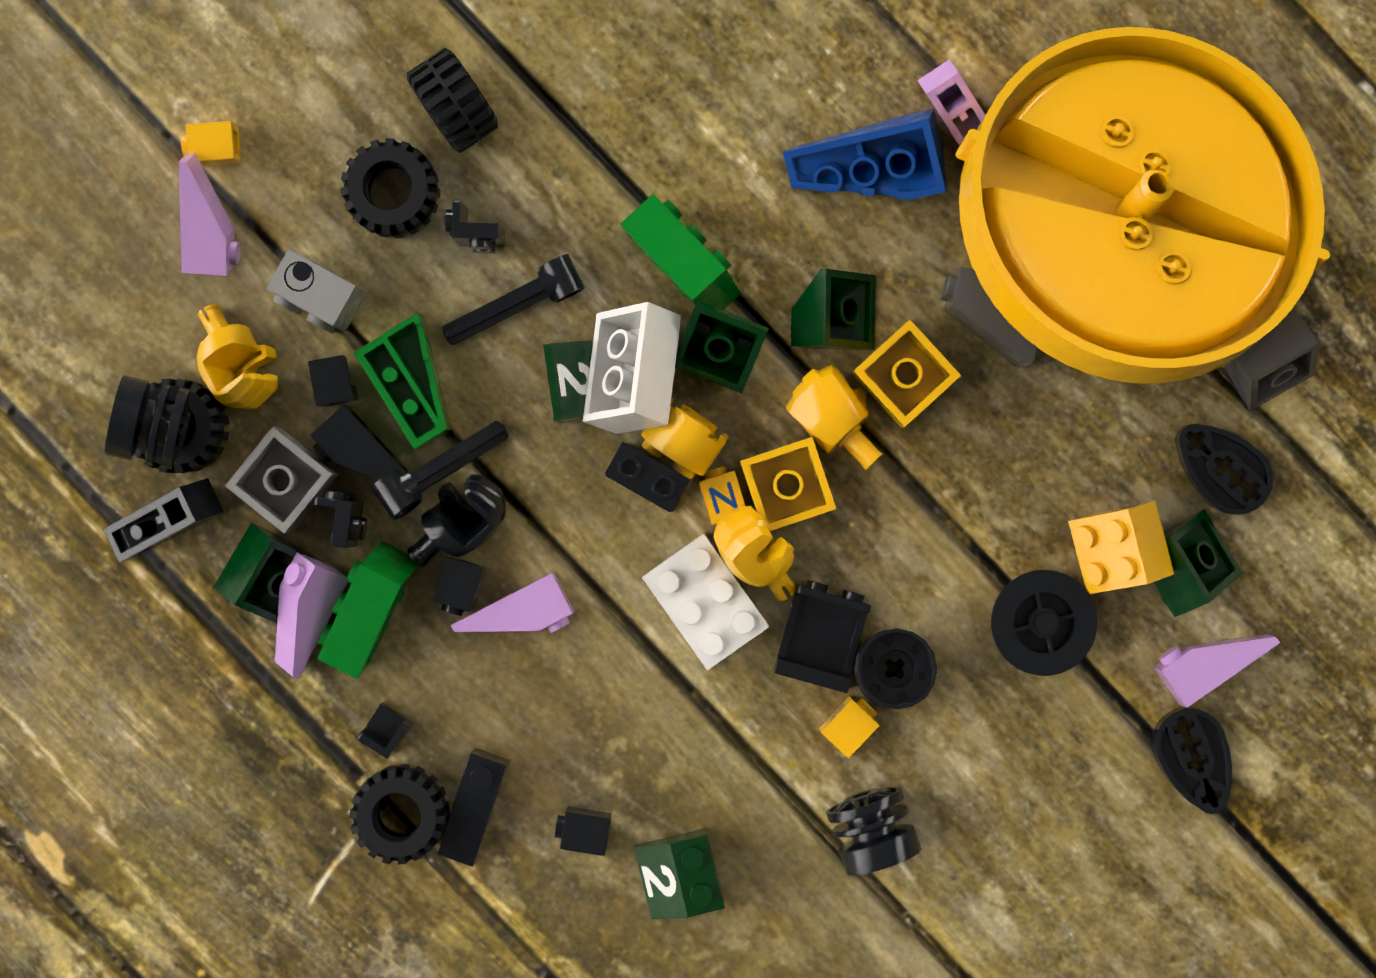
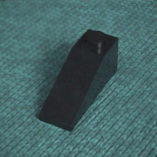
[310,405,410,480]
[103,478,224,563]
[438,748,510,867]

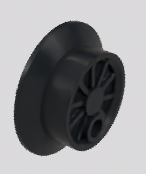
[991,570,1097,676]

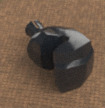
[407,474,506,567]

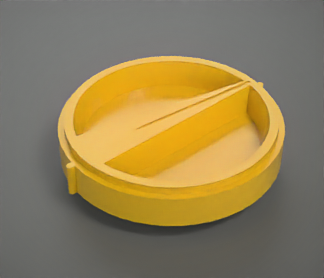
[955,27,1330,384]

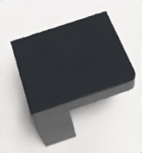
[308,355,359,407]
[356,702,414,759]

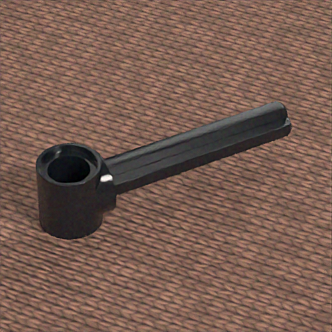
[442,254,585,345]
[371,421,509,520]

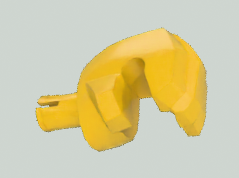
[197,304,278,410]
[786,364,883,470]
[714,505,797,601]

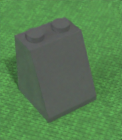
[940,267,1037,368]
[1224,308,1319,411]

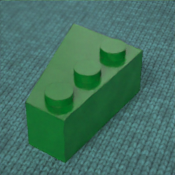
[620,194,742,310]
[354,312,452,450]
[317,541,419,679]

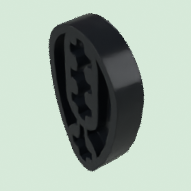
[1175,424,1273,515]
[1151,707,1232,814]

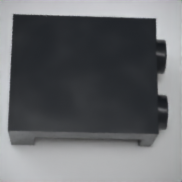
[605,442,690,512]
[773,580,871,694]

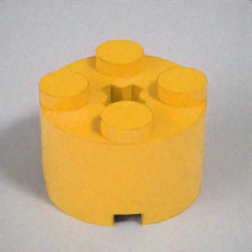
[641,397,729,479]

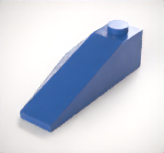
[783,109,947,200]

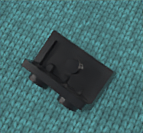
[445,200,505,253]
[314,490,367,548]

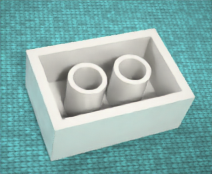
[583,302,681,434]
[642,533,769,671]

